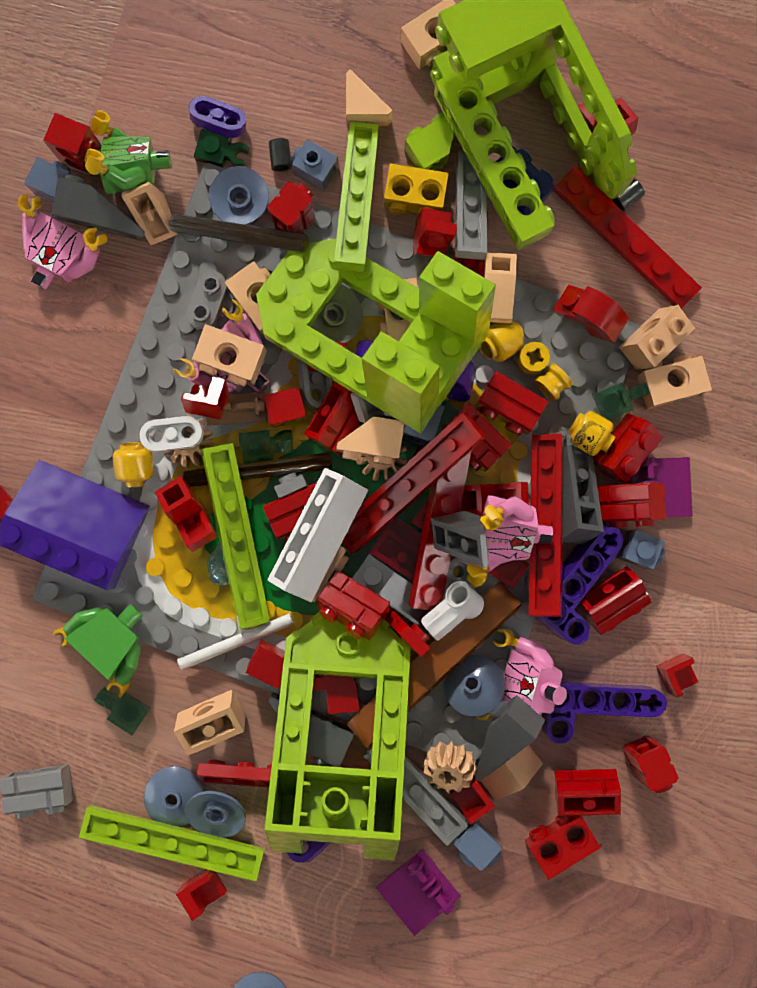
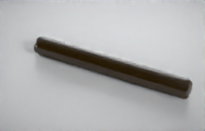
[169,214,309,252]
[183,453,332,487]

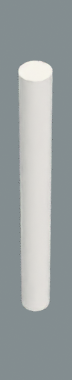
[177,613,295,670]

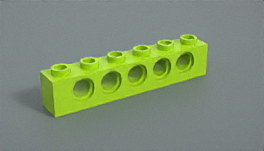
[434,72,555,251]

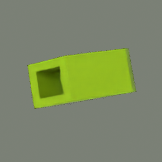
[404,112,455,171]

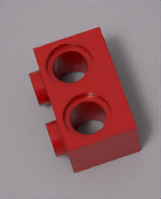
[43,113,102,175]
[525,815,601,880]

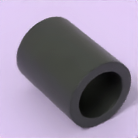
[269,138,292,172]
[611,179,645,212]

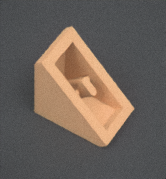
[346,69,392,126]
[121,182,177,246]
[481,745,543,801]

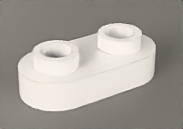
[140,416,204,452]

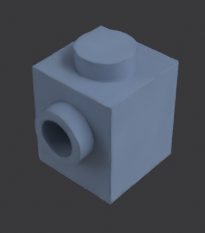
[291,139,339,192]
[24,157,72,202]
[617,530,665,570]
[453,820,503,871]

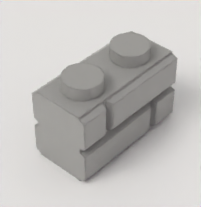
[0,764,74,819]

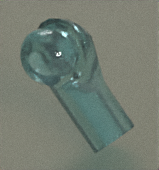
[207,543,229,586]

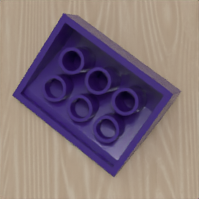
[0,460,150,590]

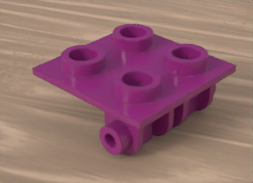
[631,457,693,518]
[376,848,461,936]

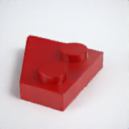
[385,607,430,657]

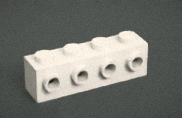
[268,468,368,602]

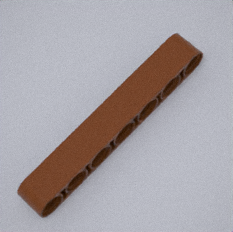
[347,582,522,749]

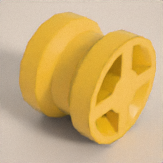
[517,342,550,376]
[534,363,573,402]

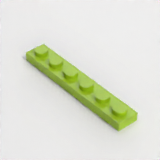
[333,121,379,272]
[201,443,270,629]
[79,805,265,882]

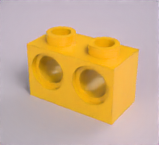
[384,164,449,215]

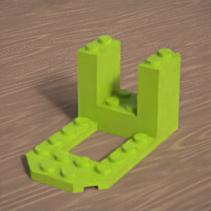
[430,0,638,199]
[256,238,496,434]
[265,612,411,861]

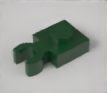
[194,129,249,168]

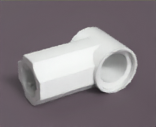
[421,581,484,641]

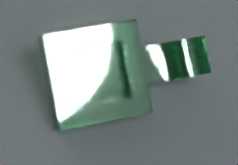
[592,382,650,420]
[239,430,294,463]
[94,687,151,736]

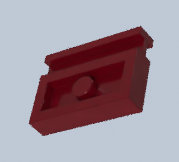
[369,518,422,581]

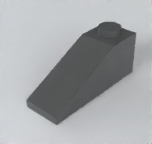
[51,175,145,241]
[563,445,604,545]
[431,511,489,568]
[352,554,431,631]
[268,693,354,767]
[475,695,545,782]

